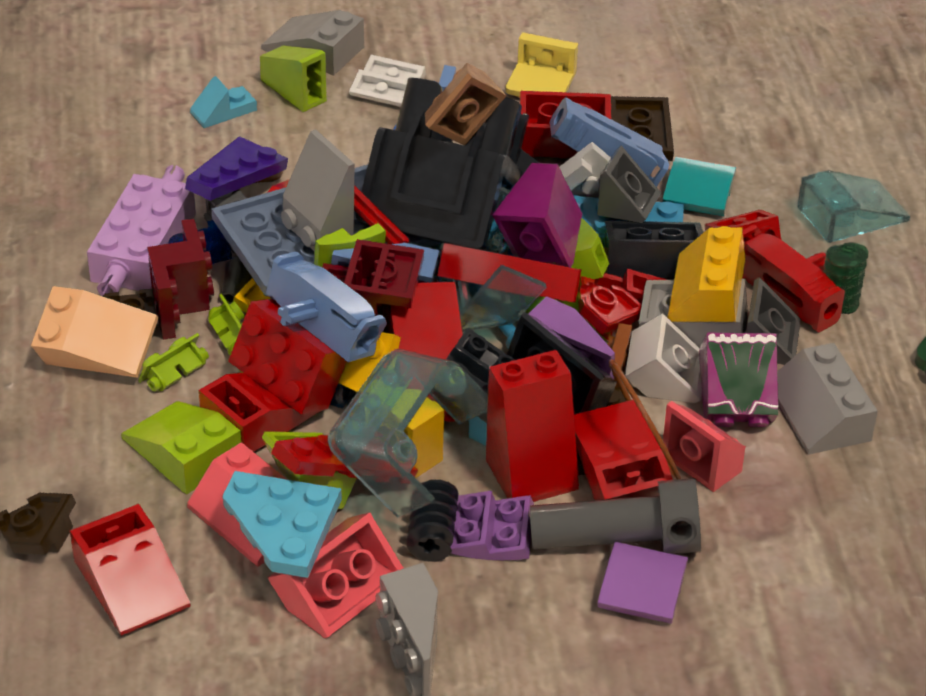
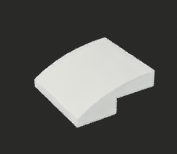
[349,55,426,107]

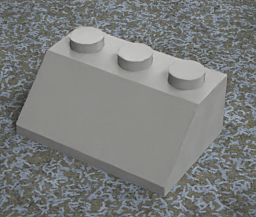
[777,343,878,455]

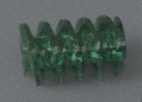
[823,242,869,314]

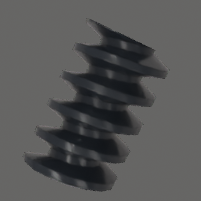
[406,480,459,562]

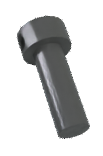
[530,478,701,554]

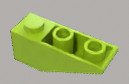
[571,218,609,279]

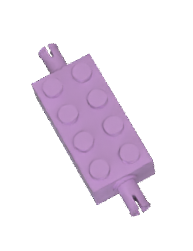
[87,165,196,296]

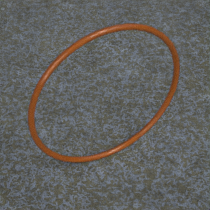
[608,359,681,480]

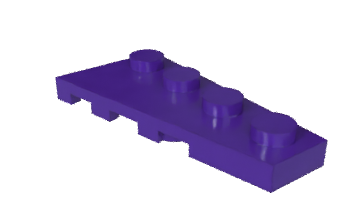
[185,136,288,201]

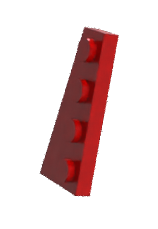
[271,429,418,482]

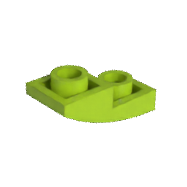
[314,223,386,267]

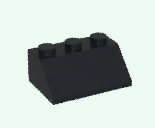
[604,221,704,279]
[507,312,617,415]

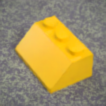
[667,226,745,322]

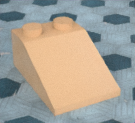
[31,286,158,378]

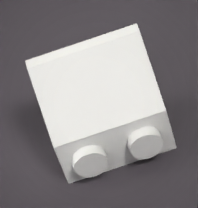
[625,313,702,403]

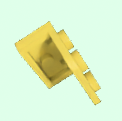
[506,32,578,98]

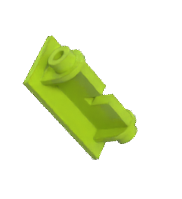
[208,293,245,355]
[138,333,209,392]

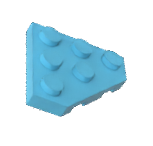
[223,471,342,578]

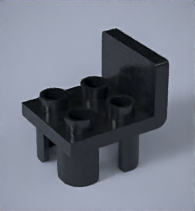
[356,77,529,250]

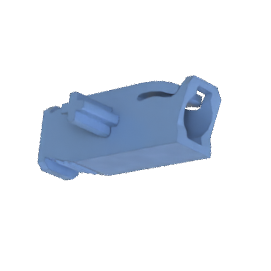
[550,97,669,187]
[266,251,387,362]

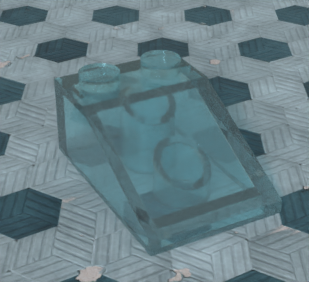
[797,170,910,243]

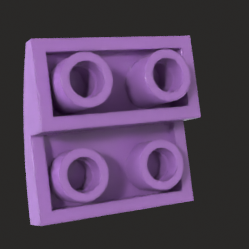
[451,491,534,561]
[598,542,688,624]

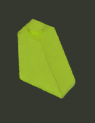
[260,45,327,112]

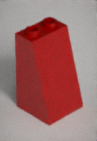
[382,282,468,422]
[486,350,579,502]

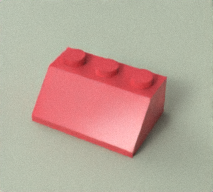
[187,442,288,567]
[268,512,404,638]

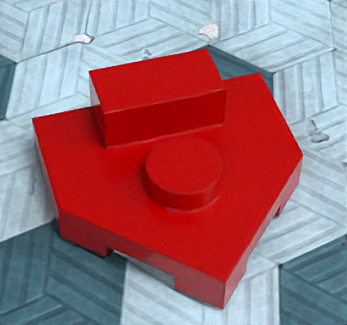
[577,276,642,341]

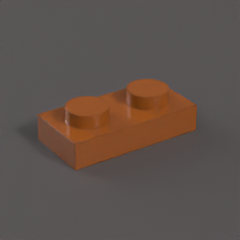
[608,323,632,388]

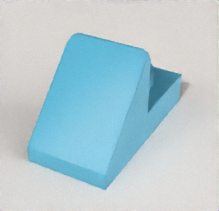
[190,76,257,128]

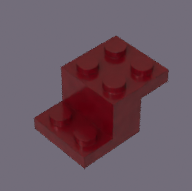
[147,219,214,340]
[322,239,424,316]

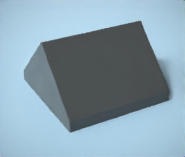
[598,145,661,223]
[746,277,801,365]

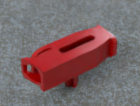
[742,224,845,333]

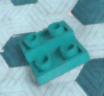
[663,157,736,217]

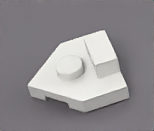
[559,142,611,198]

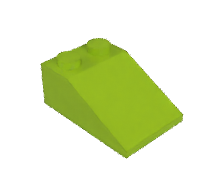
[121,401,241,495]

